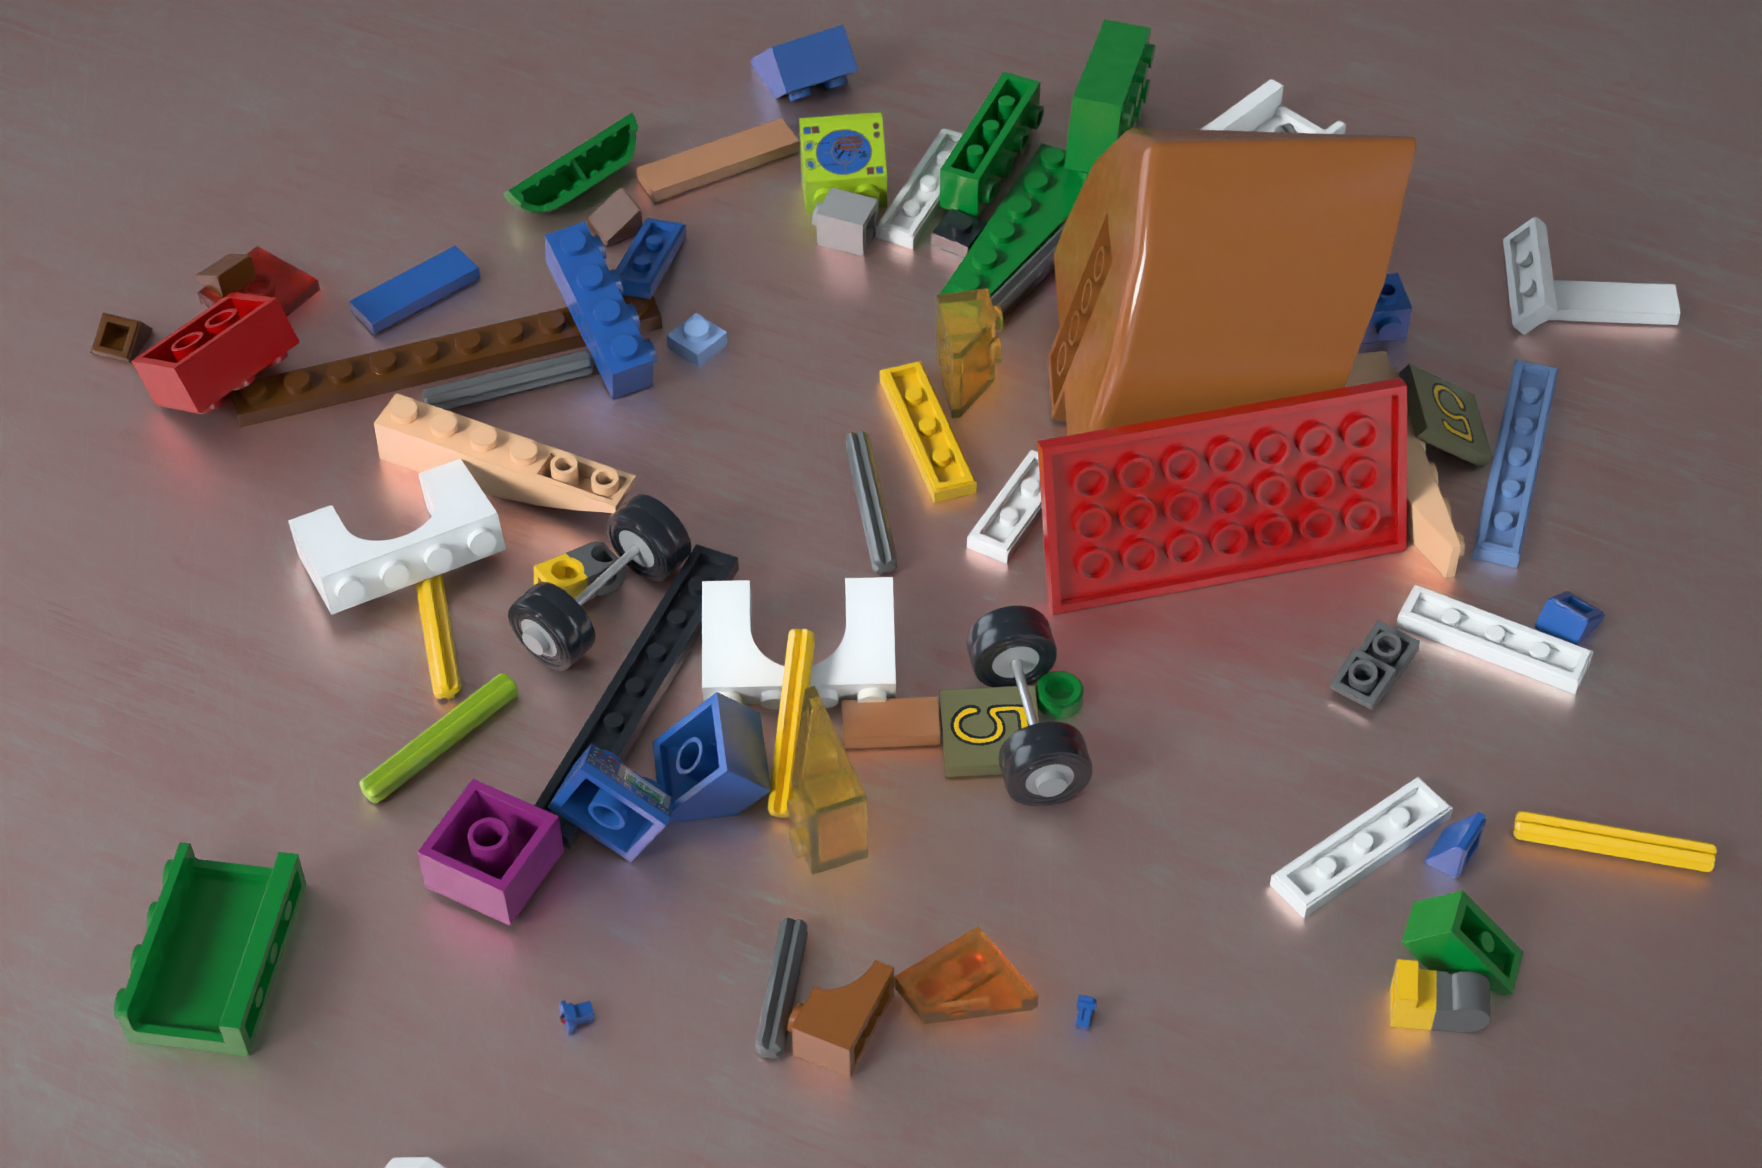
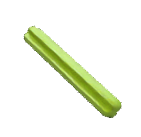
[359,673,518,804]

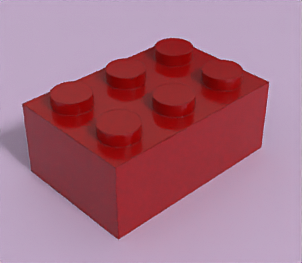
[131,292,300,414]

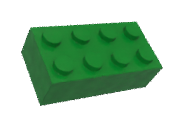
[1064,19,1156,173]

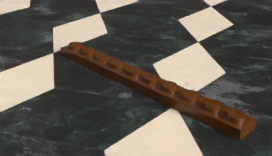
[231,295,662,427]

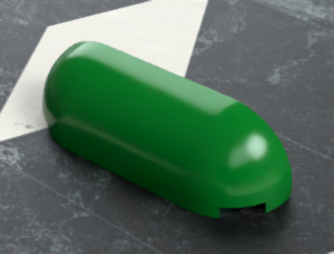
[503,112,638,214]

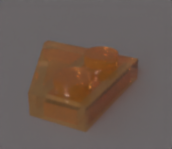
[894,926,1038,1024]

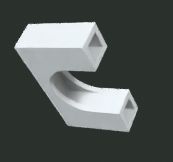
[288,459,506,615]
[702,577,896,709]

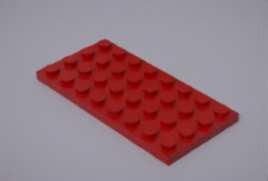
[1037,378,1407,615]

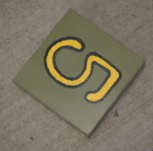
[1399,363,1493,467]
[939,685,1039,777]

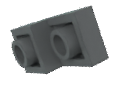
[1330,620,1420,710]

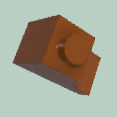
[787,960,894,1078]

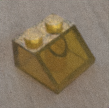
[936,288,1003,418]

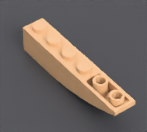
[1345,351,1465,578]
[374,393,636,513]

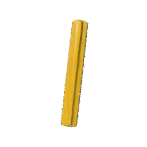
[416,574,462,700]
[768,629,815,818]
[1513,810,1717,872]

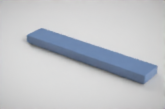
[1471,360,1559,568]

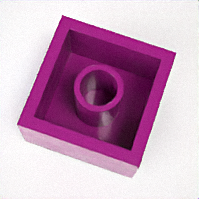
[417,779,564,926]

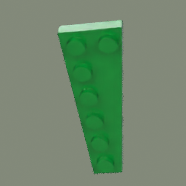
[939,143,1089,320]

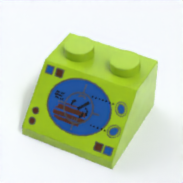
[799,112,887,214]

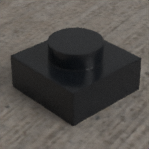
[931,208,988,258]

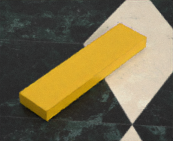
[880,361,977,503]

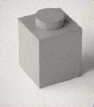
[812,188,878,256]

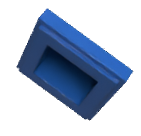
[1535,591,1605,646]
[1425,812,1486,879]

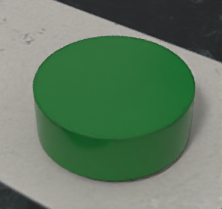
[1036,671,1084,719]

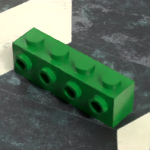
[939,72,1044,218]

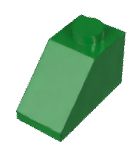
[1401,890,1523,995]

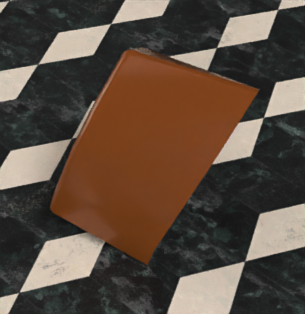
[1048,128,1416,436]

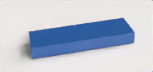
[616,218,686,299]
[349,246,480,335]

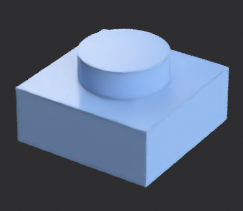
[667,313,728,367]

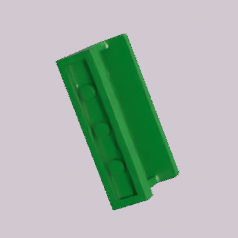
[114,842,306,1056]

